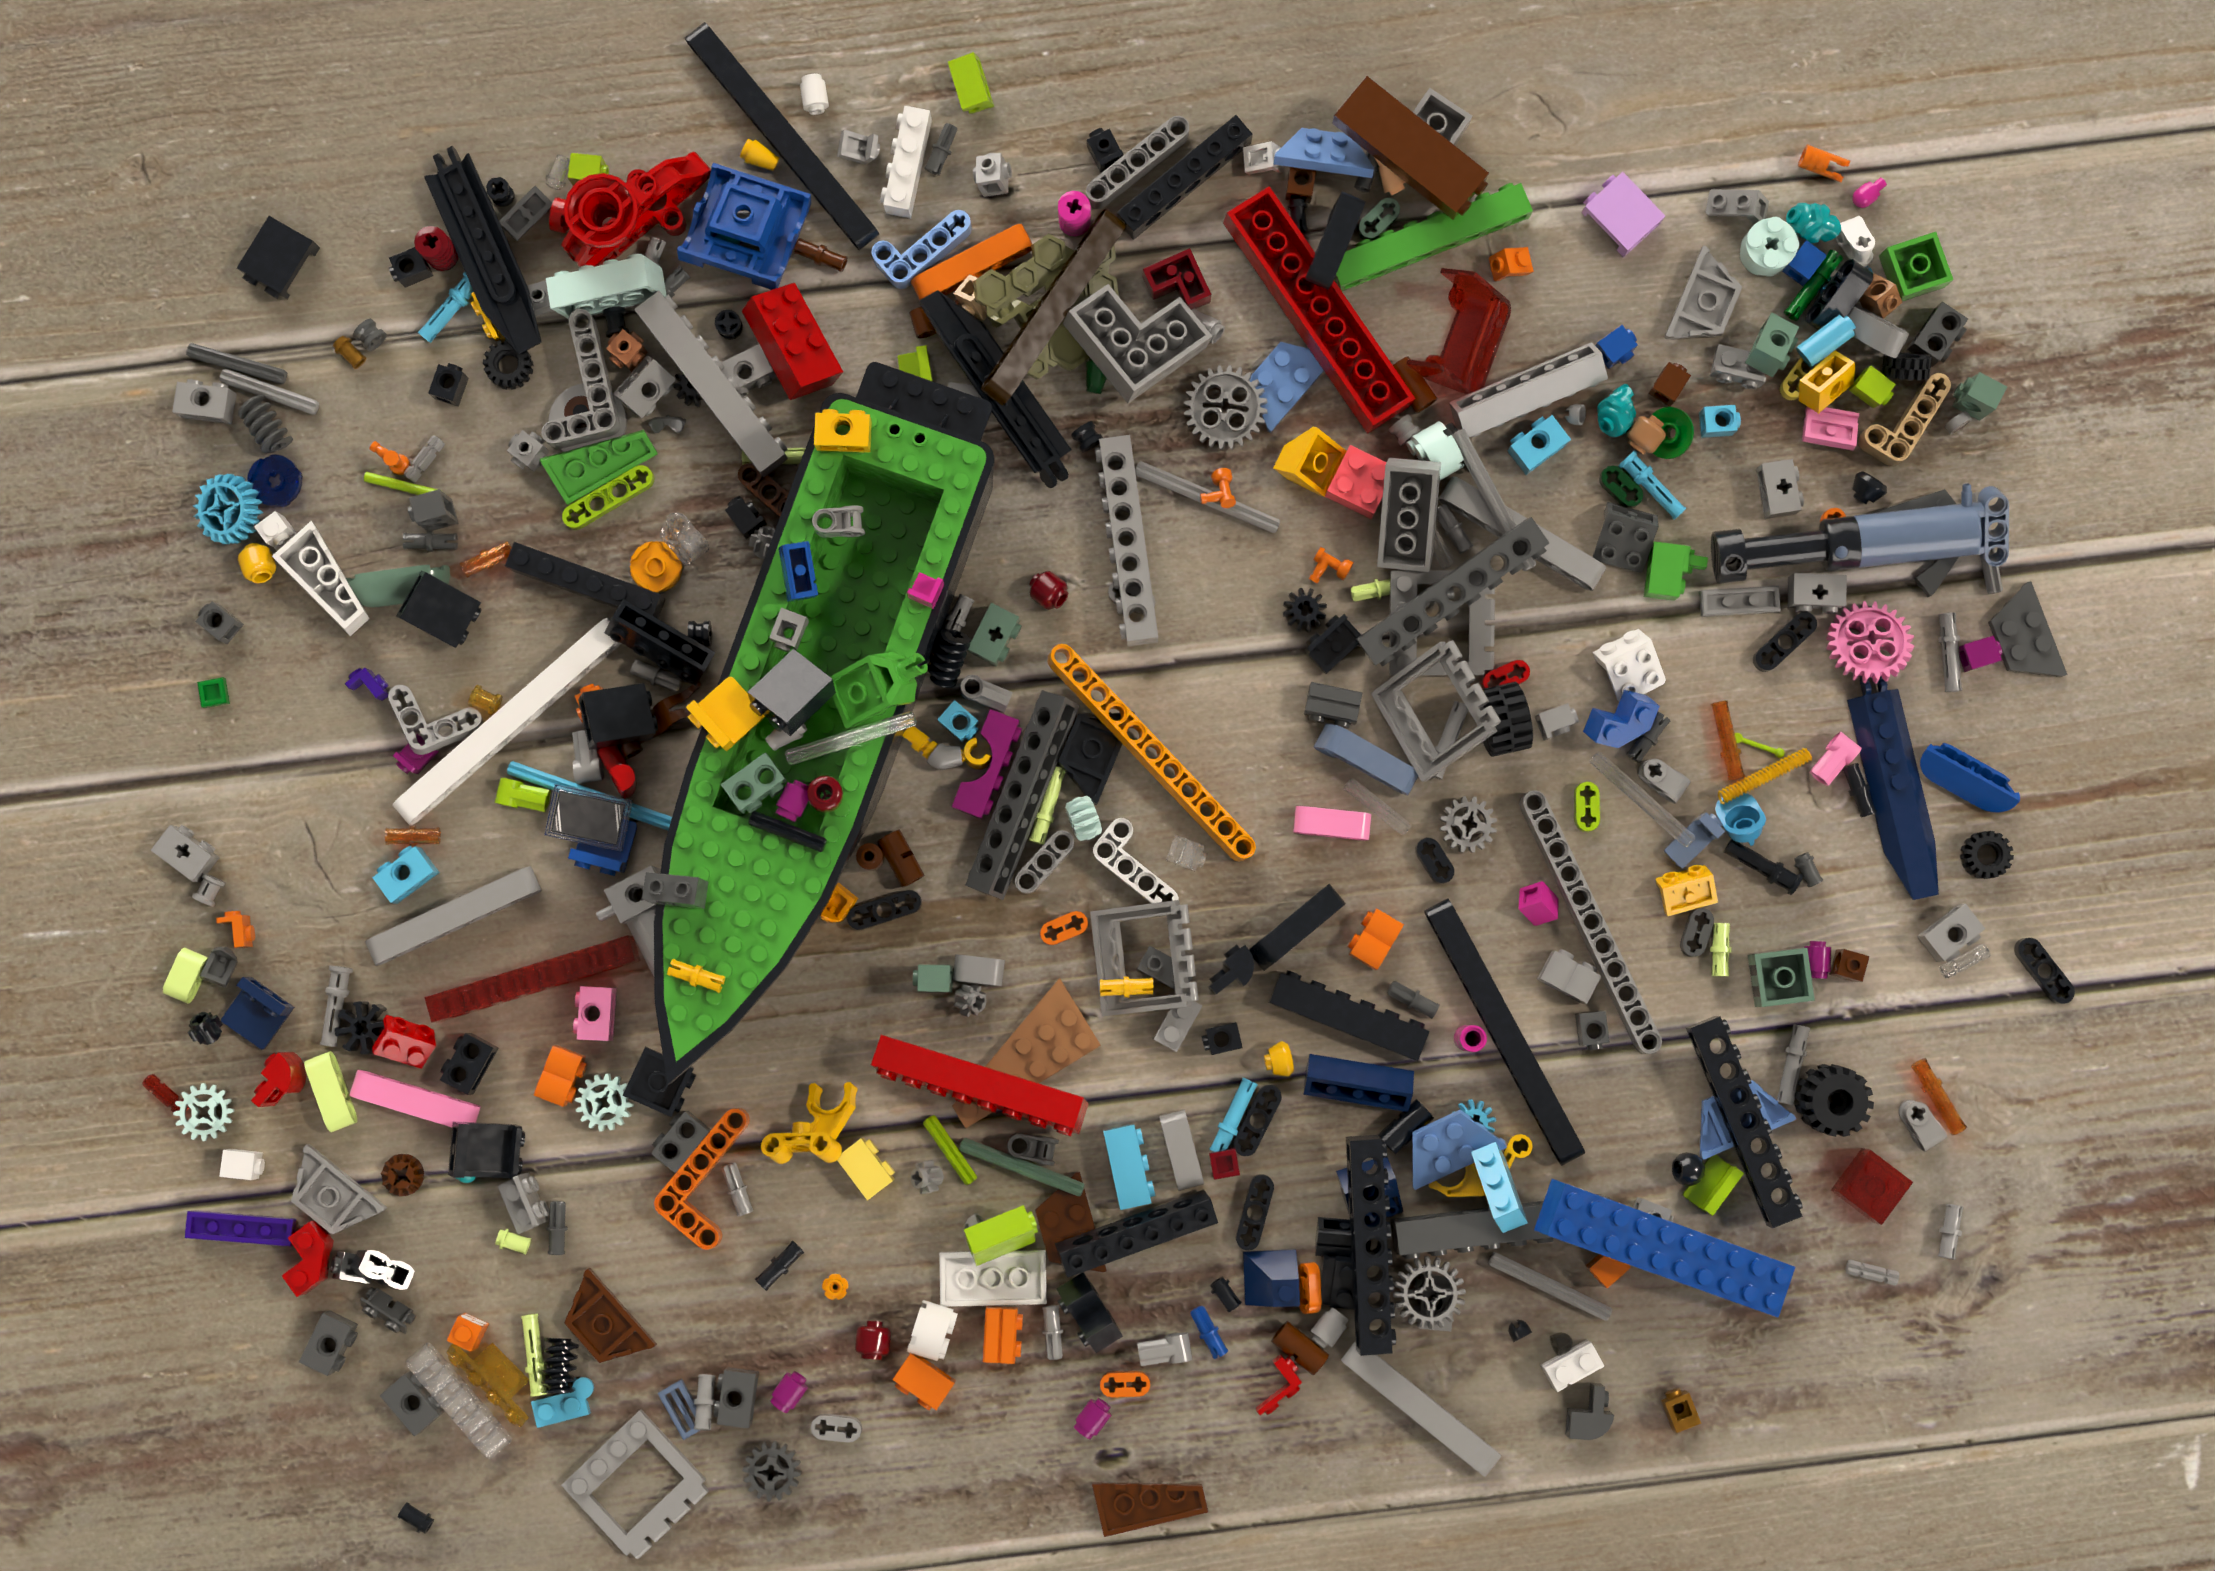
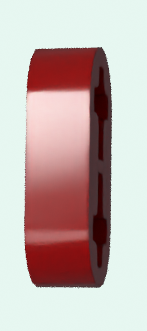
[1481,660,1530,689]

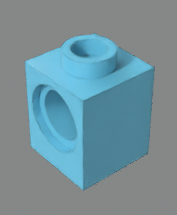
[1699,405,1741,438]
[937,700,979,743]

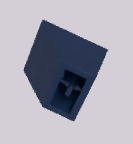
[1336,1157,1403,1222]

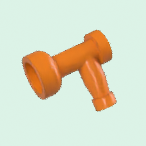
[369,441,411,476]
[1200,468,1236,508]
[1309,547,1354,584]

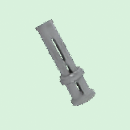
[320,965,353,1047]

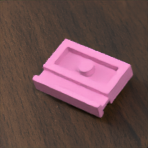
[1802,407,1859,451]

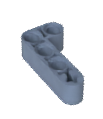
[1314,724,1418,796]

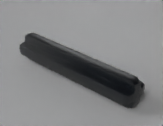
[748,811,827,852]

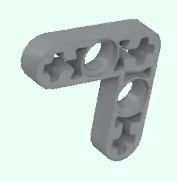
[388,685,483,755]

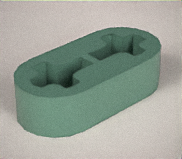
[1358,198,1400,242]

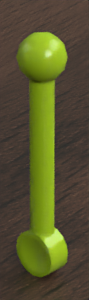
[1731,733,1785,758]

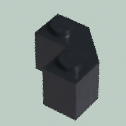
[1057,1272,1123,1353]

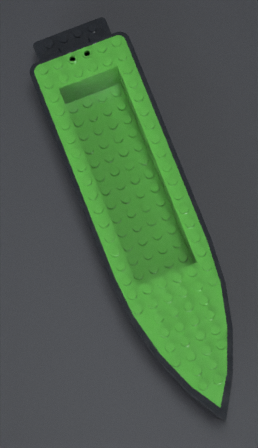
[654,362,995,1085]

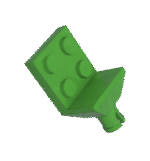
[830,652,928,729]

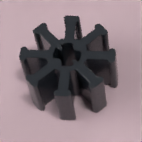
[335,1001,387,1054]

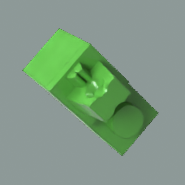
[1643,541,1708,601]

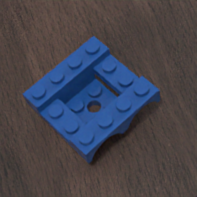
[677,163,811,290]

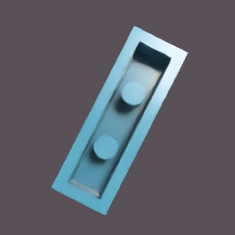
[1103,1124,1155,1210]
[1471,1142,1528,1233]

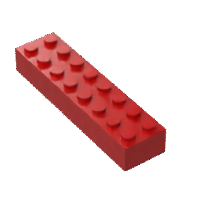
[871,1035,1089,1137]

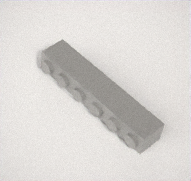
[1449,342,1608,437]

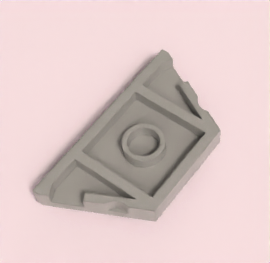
[1664,245,1742,339]
[291,1144,388,1235]

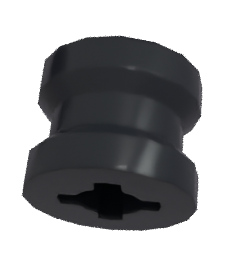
[715,309,743,340]
[1071,421,1103,453]
[688,621,712,647]

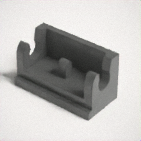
[499,186,552,241]

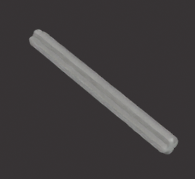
[1452,429,1536,571]
[1135,461,1280,533]

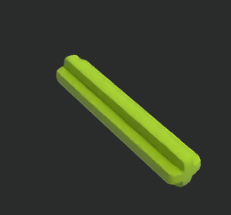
[923,1115,977,1185]

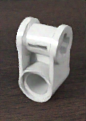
[1835,216,1875,267]

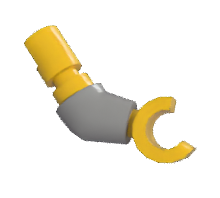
[903,724,992,770]

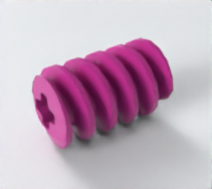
[1058,191,1091,237]

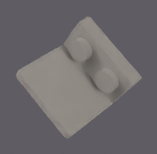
[498,1172,549,1234]

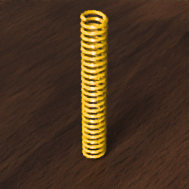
[1718,748,1812,805]

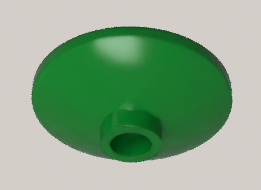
[1650,407,1694,459]

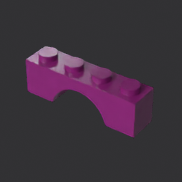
[952,709,1023,820]

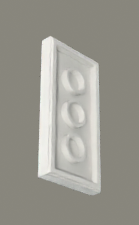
[939,1250,1047,1307]

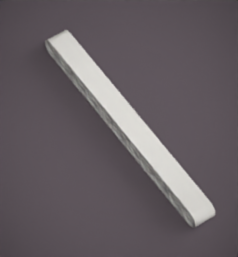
[392,618,622,826]

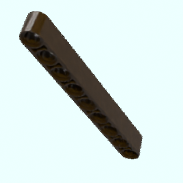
[981,208,1126,406]

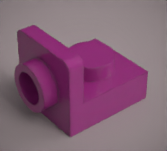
[393,733,439,774]

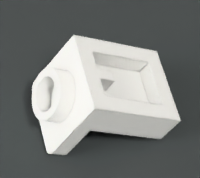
[1243,141,1283,175]

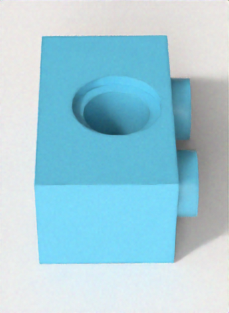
[1507,415,1571,475]
[372,846,440,904]

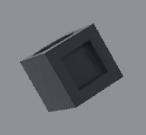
[389,247,433,288]
[428,363,469,407]
[1201,1022,1243,1055]

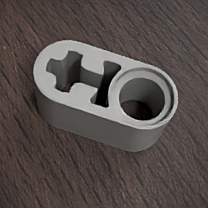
[952,954,1005,986]

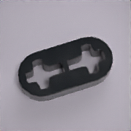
[1415,838,1454,884]

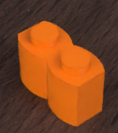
[1347,908,1404,971]
[534,1045,588,1107]

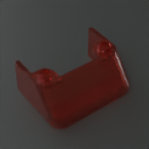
[1406,268,1511,395]

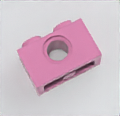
[573,986,617,1041]

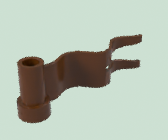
[620,681,701,759]

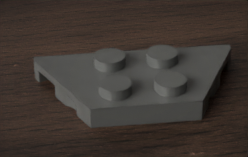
[1988,581,2068,677]

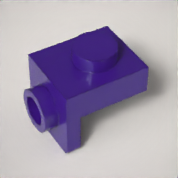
[345,668,389,701]

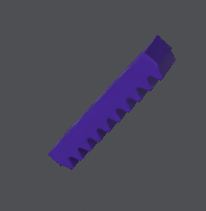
[185,1210,296,1246]

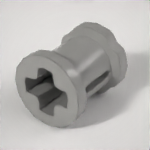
[192,873,226,907]

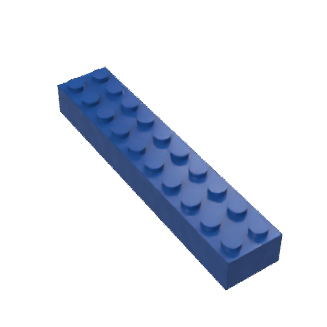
[1534,1179,1795,1317]

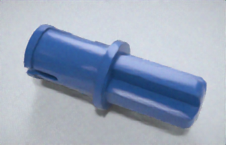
[1190,1306,1228,1359]

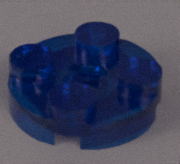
[247,454,303,507]

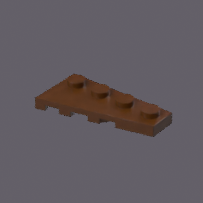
[1092,1482,1208,1537]

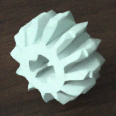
[1065,796,1102,841]

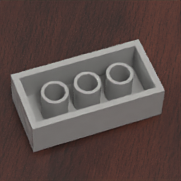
[1377,458,1441,572]

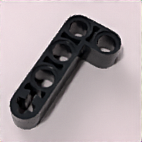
[1305,191,1366,290]
[1249,883,1346,971]

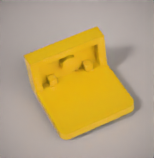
[686,677,765,751]

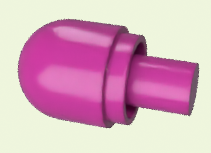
[1852,177,1887,208]

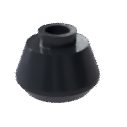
[1852,471,1887,504]

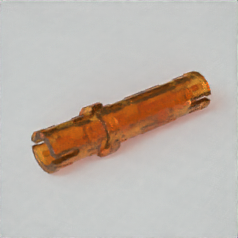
[1711,700,1745,781]
[1911,1058,1967,1135]

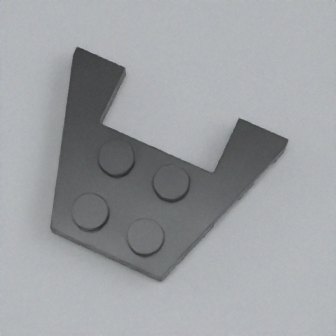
[1871,489,1959,597]

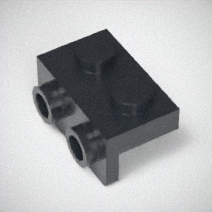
[1305,614,1361,674]

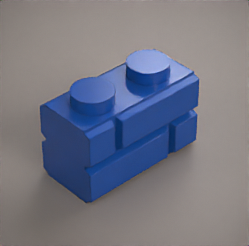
[778,541,818,602]

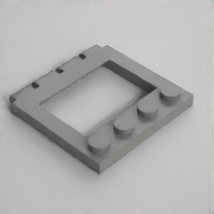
[1389,570,1495,675]
[1371,640,1501,782]
[1090,900,1199,1016]
[561,1409,709,1559]

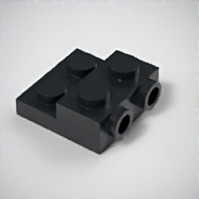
[622,1046,696,1117]

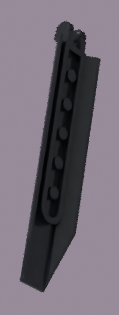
[424,146,542,354]
[918,290,1072,488]

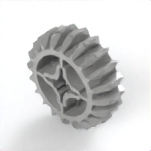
[1392,1256,1466,1330]

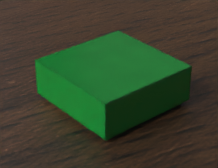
[197,677,230,708]

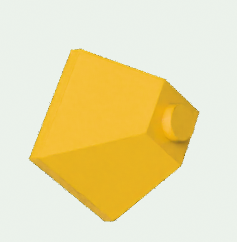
[1273,427,1347,497]

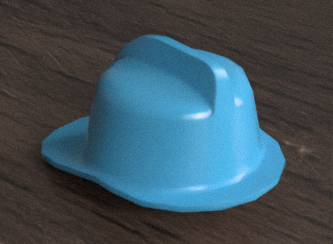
[1715,793,1766,846]

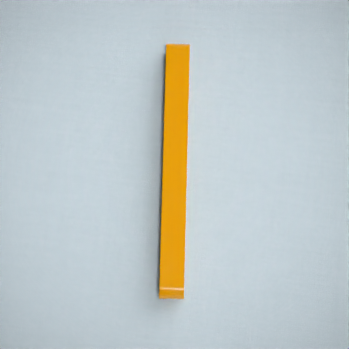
[1047,644,1256,862]

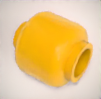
[237,543,276,583]

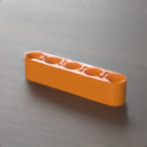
[910,224,1032,300]

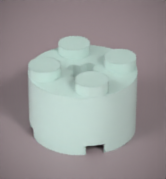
[1740,217,1799,277]
[1406,421,1464,480]

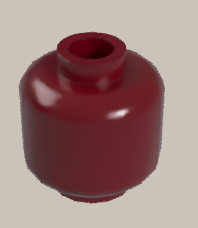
[1029,571,1069,610]
[807,775,843,813]
[855,1321,891,1360]

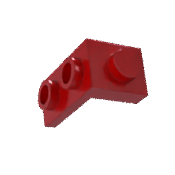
[1256,1354,1302,1415]

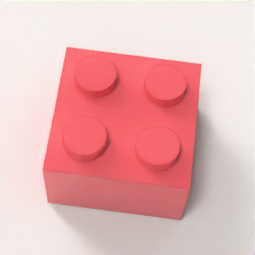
[1325,445,1387,519]

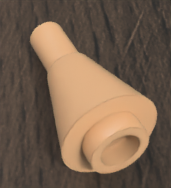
[1374,157,1405,195]

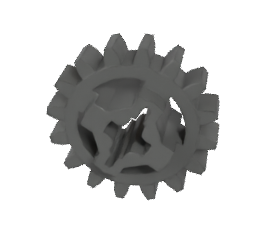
[742,1441,802,1502]

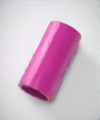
[1454,1025,1487,1052]

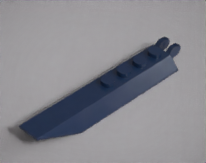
[1847,676,1939,900]

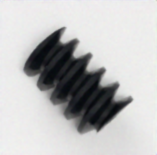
[927,629,971,688]
[541,1338,579,1394]

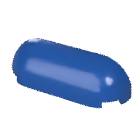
[1920,743,2020,813]

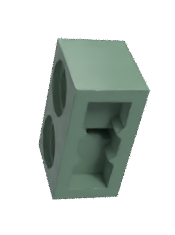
[721,752,787,814]

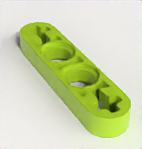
[562,465,655,530]

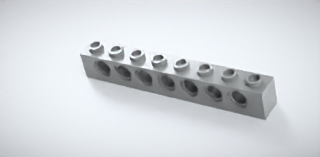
[1095,435,1158,647]

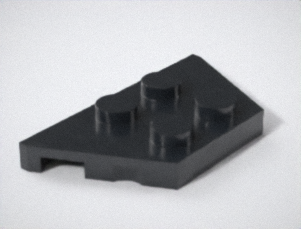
[1057,711,1135,805]

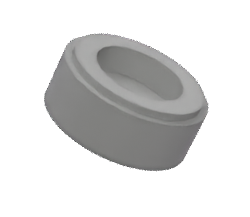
[1945,411,1972,435]

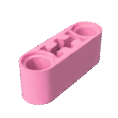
[1293,806,1371,841]

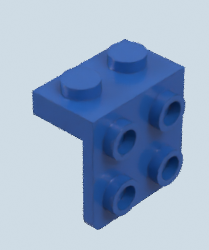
[568,819,637,876]

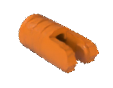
[1798,144,1851,183]

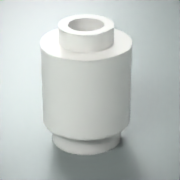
[800,74,829,115]

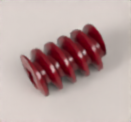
[414,226,458,271]

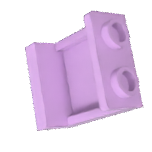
[1581,172,1665,258]

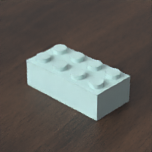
[546,254,667,319]

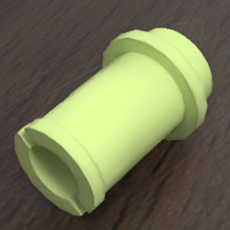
[495,1228,531,1255]

